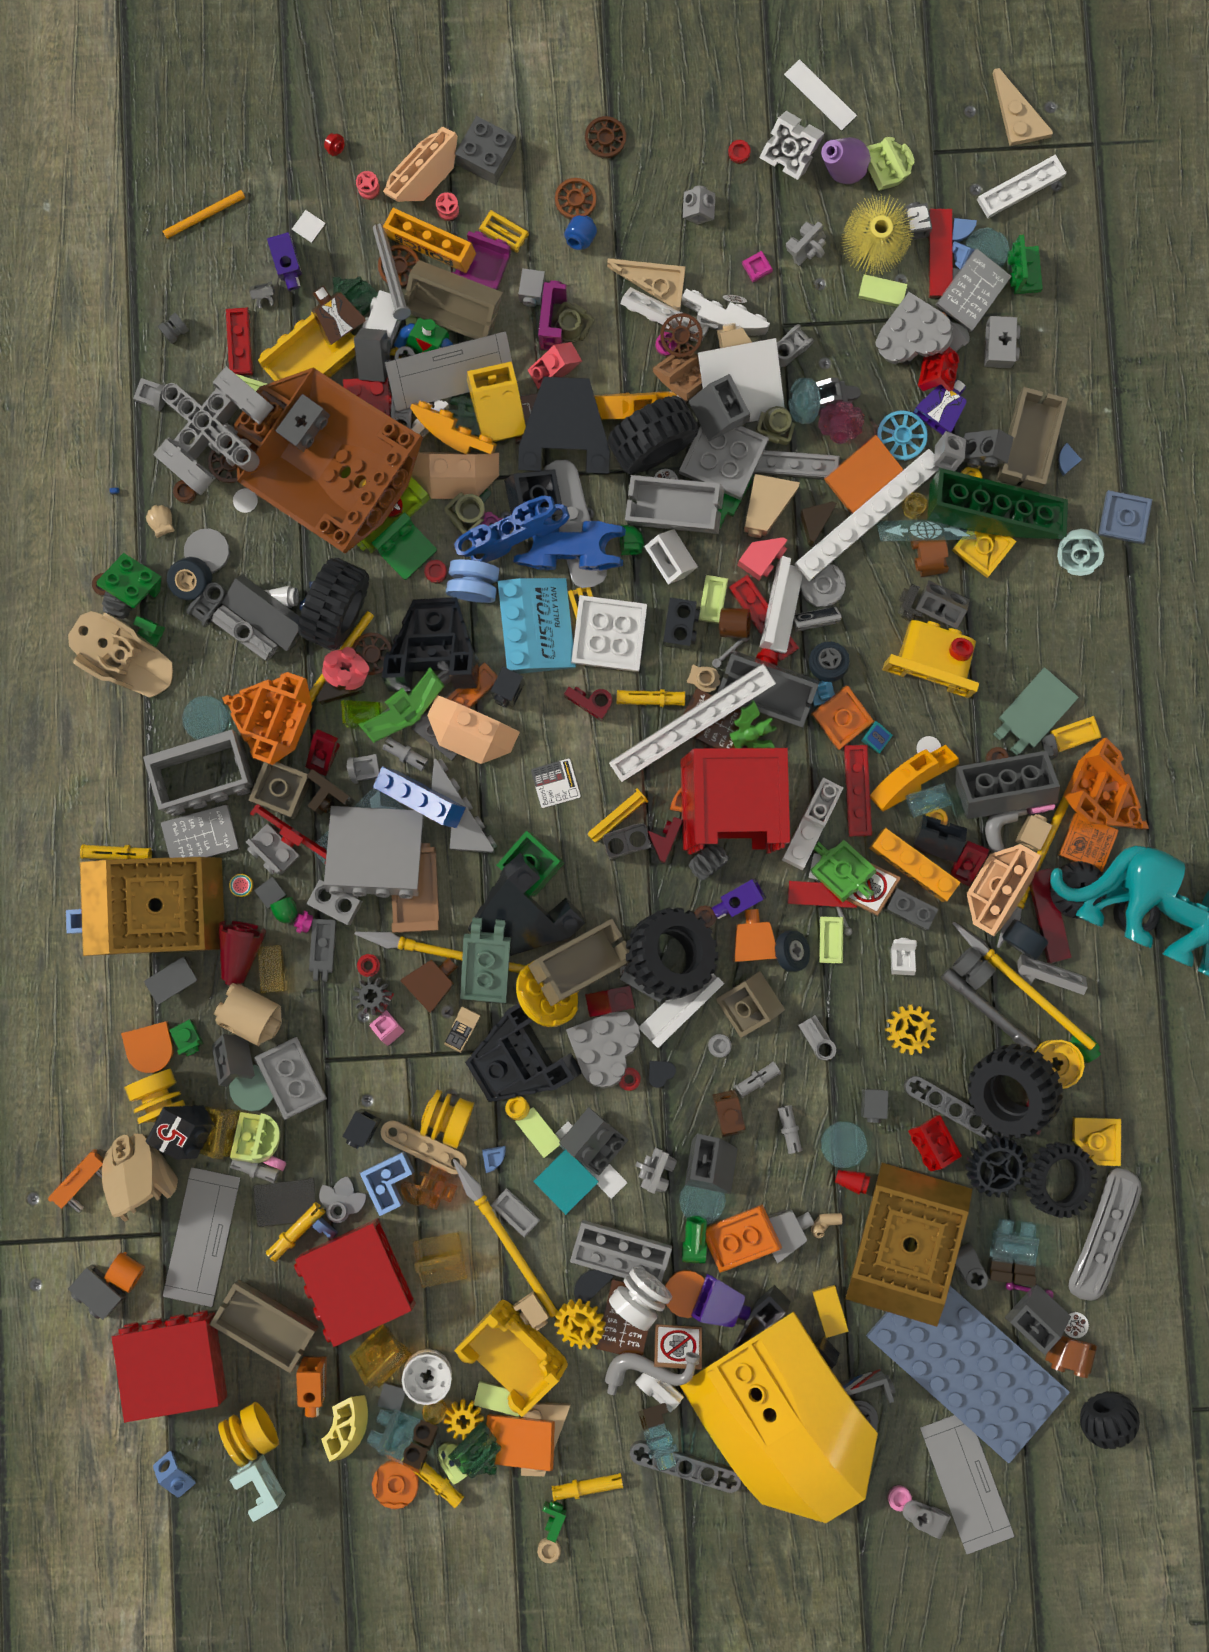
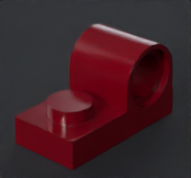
[564,687,612,722]

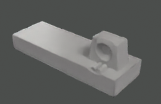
[1017,954,1088,995]

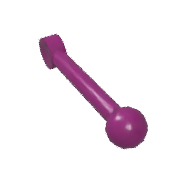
[1006,1282,1053,1298]

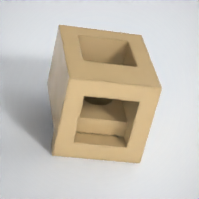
[514,1291,549,1331]

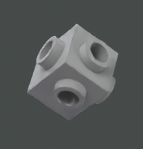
[683,186,715,225]

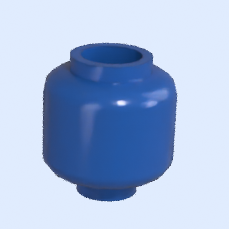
[564,215,597,250]

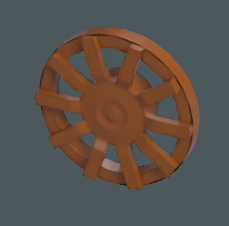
[555,178,596,219]
[378,245,419,287]

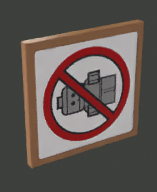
[846,862,901,916]
[654,1324,702,1370]

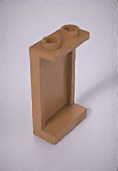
[392,843,440,933]

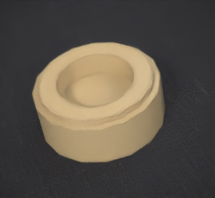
[537,1538,561,1563]

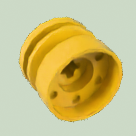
[1033,1040,1085,1089]
[124,1069,185,1124]
[420,1089,474,1149]
[218,1402,279,1467]

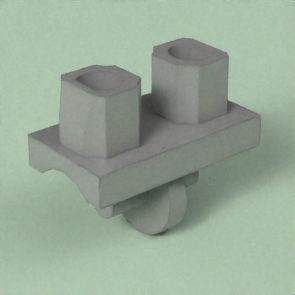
[786,222,826,266]
[635,1147,677,1194]

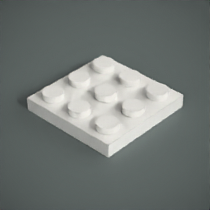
[571,595,647,672]

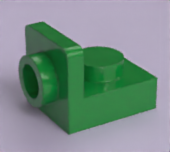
[133,616,166,647]
[169,1019,204,1057]
[542,1501,567,1543]

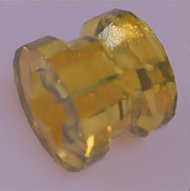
[902,493,927,519]
[422,1399,447,1424]

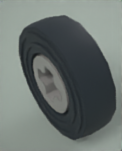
[775,930,810,972]

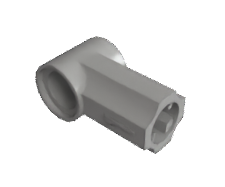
[798,1015,836,1061]

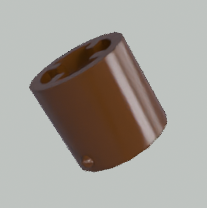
[719,608,751,638]

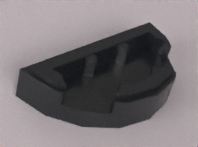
[574,1269,614,1304]

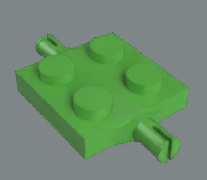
[811,840,876,902]

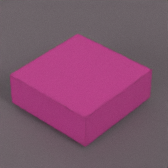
[742,251,773,283]

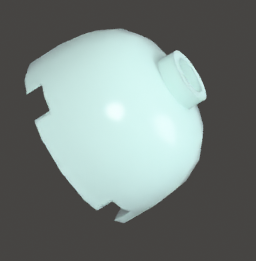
[1057,529,1104,576]

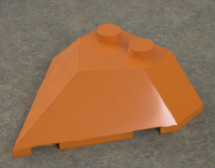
[222,672,312,765]
[1064,738,1149,830]

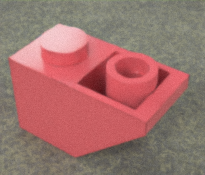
[528,342,582,389]
[737,537,787,581]

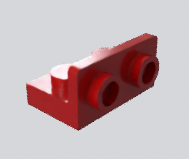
[918,346,959,392]
[908,1115,962,1171]

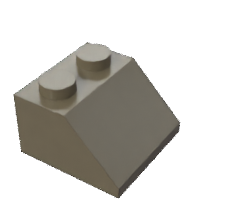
[716,971,785,1038]

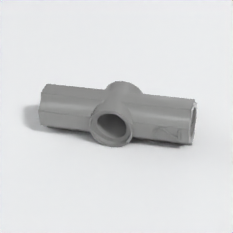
[211,605,278,662]

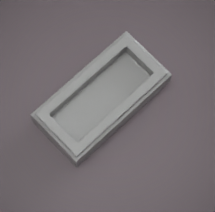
[491,1188,540,1237]

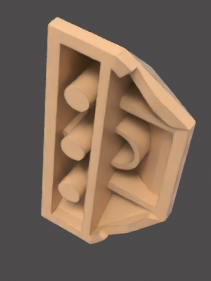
[383,127,458,202]
[411,452,499,499]
[427,695,520,764]
[967,844,1041,936]

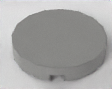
[184,528,230,574]
[800,564,846,608]

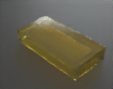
[258,945,285,993]

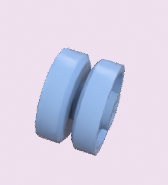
[446,559,500,603]

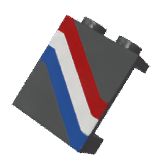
[840,1369,896,1403]

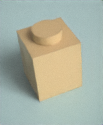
[1015,814,1052,851]

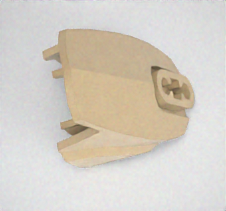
[68,611,173,698]
[102,1134,178,1222]

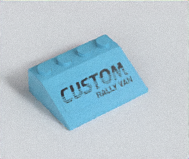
[498,578,576,674]

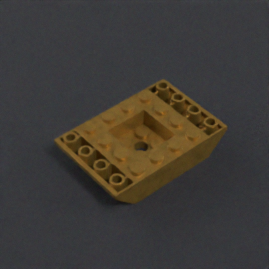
[80,857,224,956]
[845,1162,973,1327]

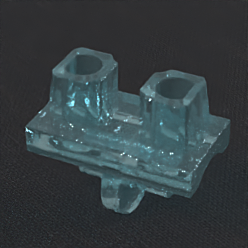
[906,783,952,818]

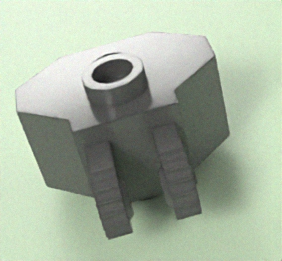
[806,378,861,415]

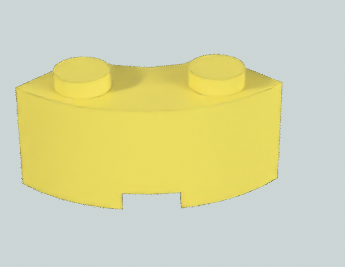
[321,1395,368,1462]

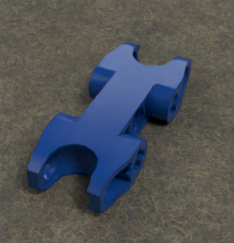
[454,496,570,563]
[513,521,626,571]

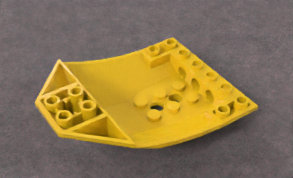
[679,1312,878,1523]

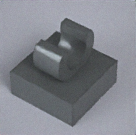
[249,282,274,309]

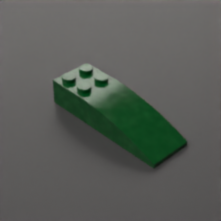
[927,468,1068,539]

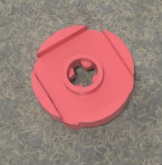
[322,647,369,690]

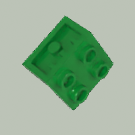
[1008,234,1043,294]
[372,512,437,580]
[97,553,162,608]

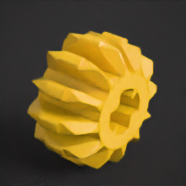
[444,1399,484,1441]

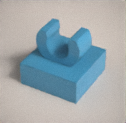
[812,681,835,707]

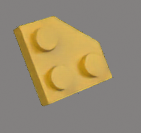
[952,531,1017,578]
[1072,1117,1121,1166]

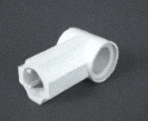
[635,1373,684,1413]

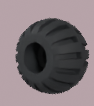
[1050,861,1107,919]
[1080,1391,1140,1449]

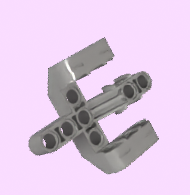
[153,366,274,495]

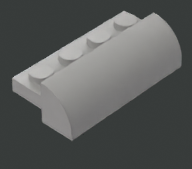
[570,1220,672,1282]

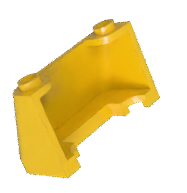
[454,1300,568,1417]

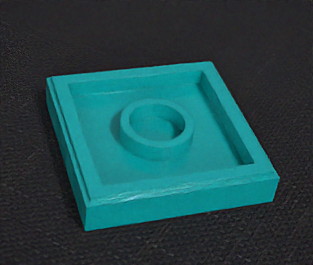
[533,1149,599,1215]

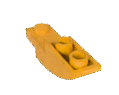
[594,391,677,419]
[410,400,497,455]
[870,745,959,811]

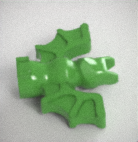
[729,700,777,748]

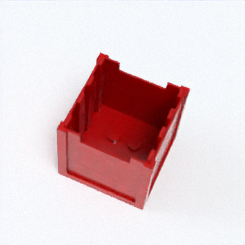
[681,748,790,855]

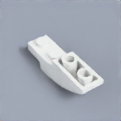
[681,289,770,336]
[782,778,843,870]

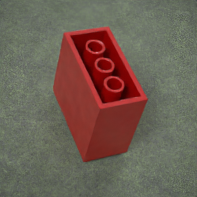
[294,1218,416,1347]
[111,1310,228,1423]

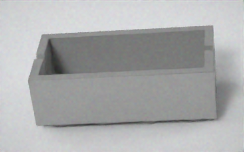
[625,475,725,534]

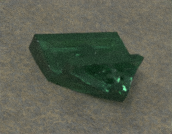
[333,277,378,316]
[448,1421,501,1479]

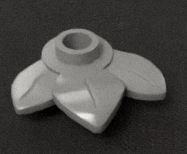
[319,1176,366,1223]

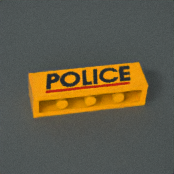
[383,208,476,273]
[869,828,961,902]

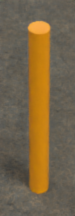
[163,190,245,239]

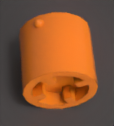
[104,1252,145,1293]

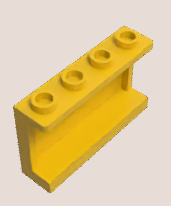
[258,312,356,381]

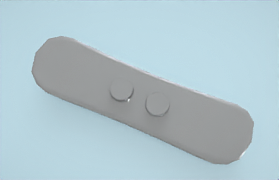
[544,460,607,588]
[1068,1168,1142,1301]

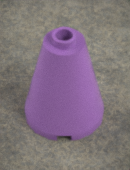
[821,137,871,184]

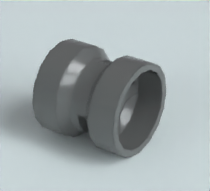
[157,313,189,344]

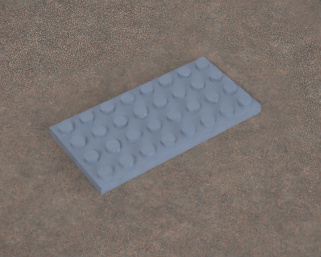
[866,1286,1070,1463]

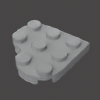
[876,292,953,364]
[566,1012,641,1088]

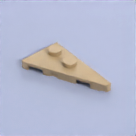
[992,68,1053,146]
[607,258,685,311]

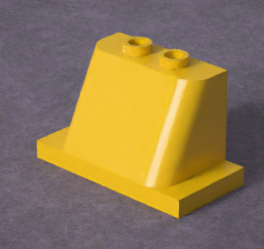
[882,620,979,698]

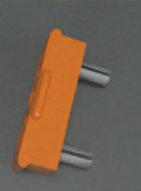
[48,1149,104,1213]

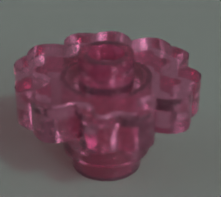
[818,401,865,444]

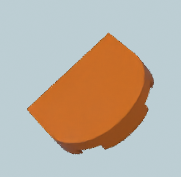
[121,1021,174,1073]

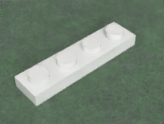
[977,154,1067,218]
[620,287,710,342]

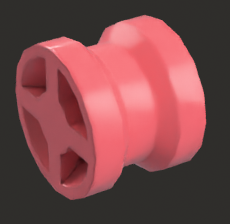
[356,171,380,200]
[436,192,459,221]

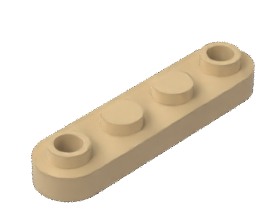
[381,1120,467,1174]

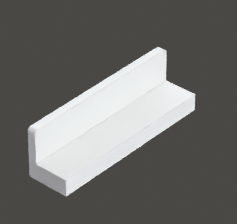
[759,556,803,653]
[639,973,724,1048]

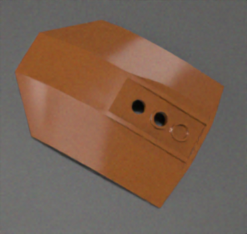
[234,367,423,553]

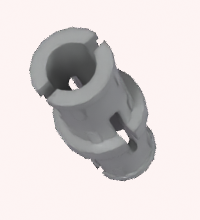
[382,737,429,772]
[735,1061,781,1099]
[778,1105,803,1154]
[230,1160,279,1184]

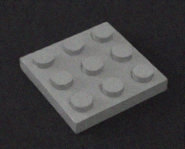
[679,425,769,500]

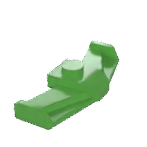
[358,667,445,743]

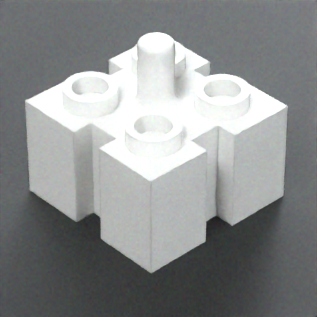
[759,111,825,180]

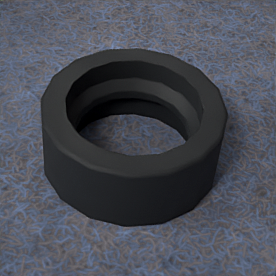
[1113,901,1161,932]

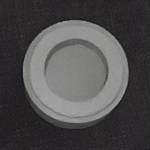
[708,1034,731,1058]

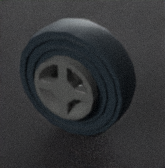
[809,641,850,682]

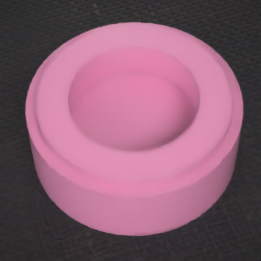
[263,1156,287,1171]
[887,1485,912,1511]

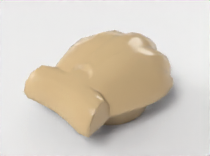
[146,505,175,538]
[687,665,720,692]

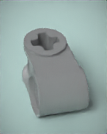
[777,324,814,367]
[903,1500,951,1539]

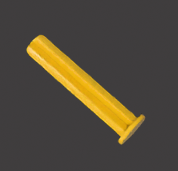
[588,788,649,843]

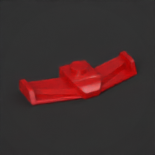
[250,804,327,865]

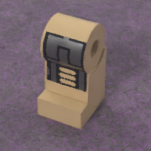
[444,1006,482,1053]

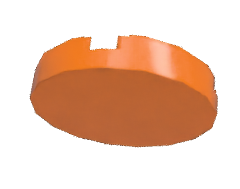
[665,1270,705,1318]
[372,1459,419,1509]

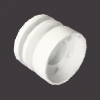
[609,1267,672,1331]
[402,1349,452,1405]

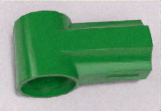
[682,1216,707,1264]

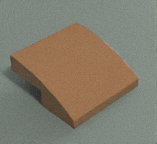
[653,347,703,401]

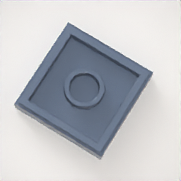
[1098,490,1152,544]

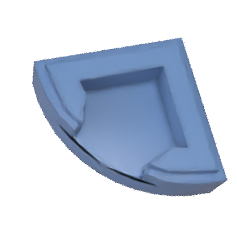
[952,218,977,243]
[952,241,975,269]
[1058,443,1082,476]
[482,1146,506,1173]
[312,1217,338,1239]

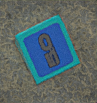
[861,721,893,754]

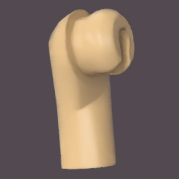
[811,1213,842,1238]

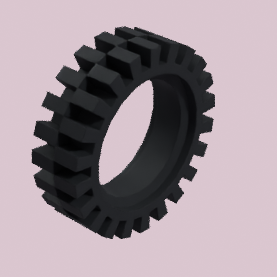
[1024,1142,1097,1218]

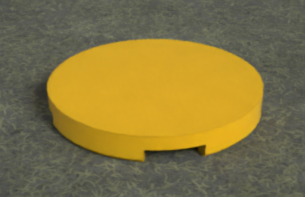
[516,960,579,1027]

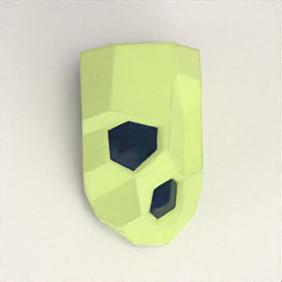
[437,1443,474,1485]

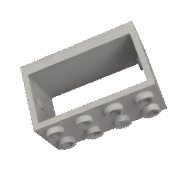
[143,730,255,816]

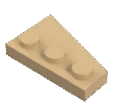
[521,1402,571,1477]

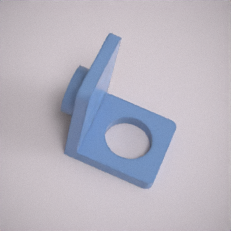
[153,1451,196,1497]

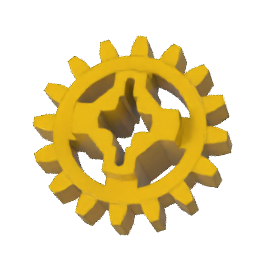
[885,1005,936,1055]
[554,1299,606,1349]

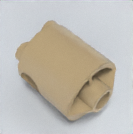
[214,983,282,1046]

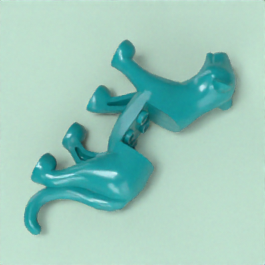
[1050,846,1209,976]

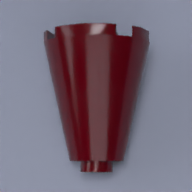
[219,921,266,986]

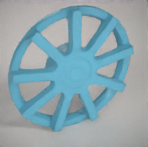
[877,410,928,461]

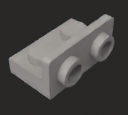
[246,823,300,875]

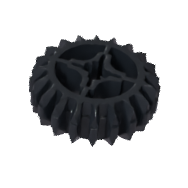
[965,1135,1029,1198]

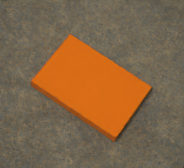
[824,435,903,514]
[705,1204,782,1273]
[485,1414,555,1471]

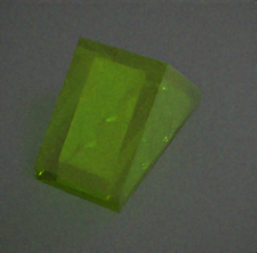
[341,700,381,728]

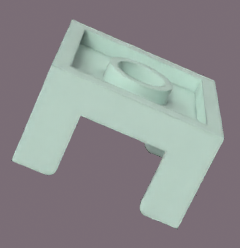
[230,1454,286,1522]

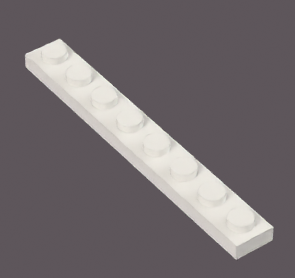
[794,449,940,581]
[609,663,776,782]

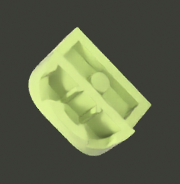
[866,137,914,191]
[230,1112,280,1163]

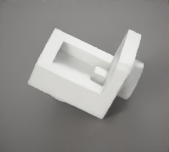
[891,938,917,975]

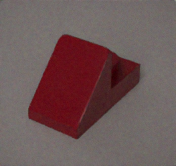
[305,729,340,776]
[648,817,682,864]
[950,841,989,887]
[585,986,635,1017]

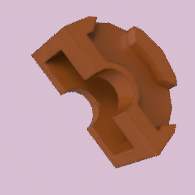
[910,529,949,577]
[1045,1335,1097,1378]

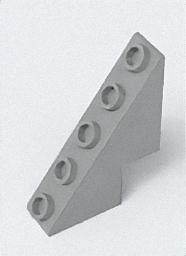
[429,758,498,853]

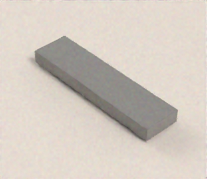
[753,450,840,479]

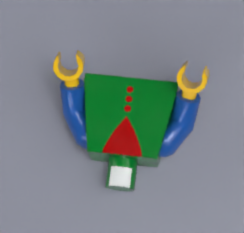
[390,318,453,359]

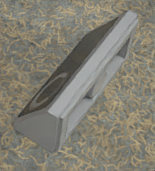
[793,607,842,632]

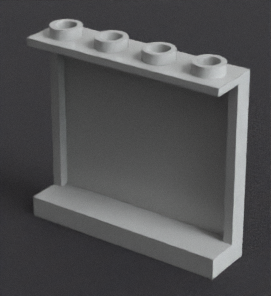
[324,806,424,899]

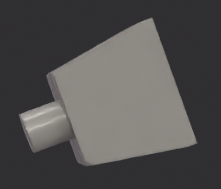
[768,1209,814,1263]

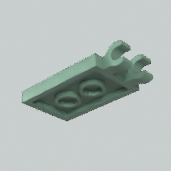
[993,667,1079,756]
[460,917,511,1003]

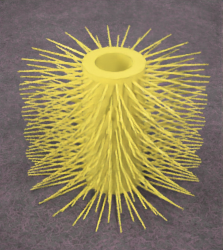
[842,195,915,275]

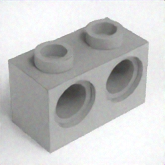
[307,879,363,926]

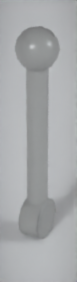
[712,637,750,668]
[836,907,853,936]

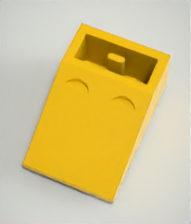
[467,361,526,442]

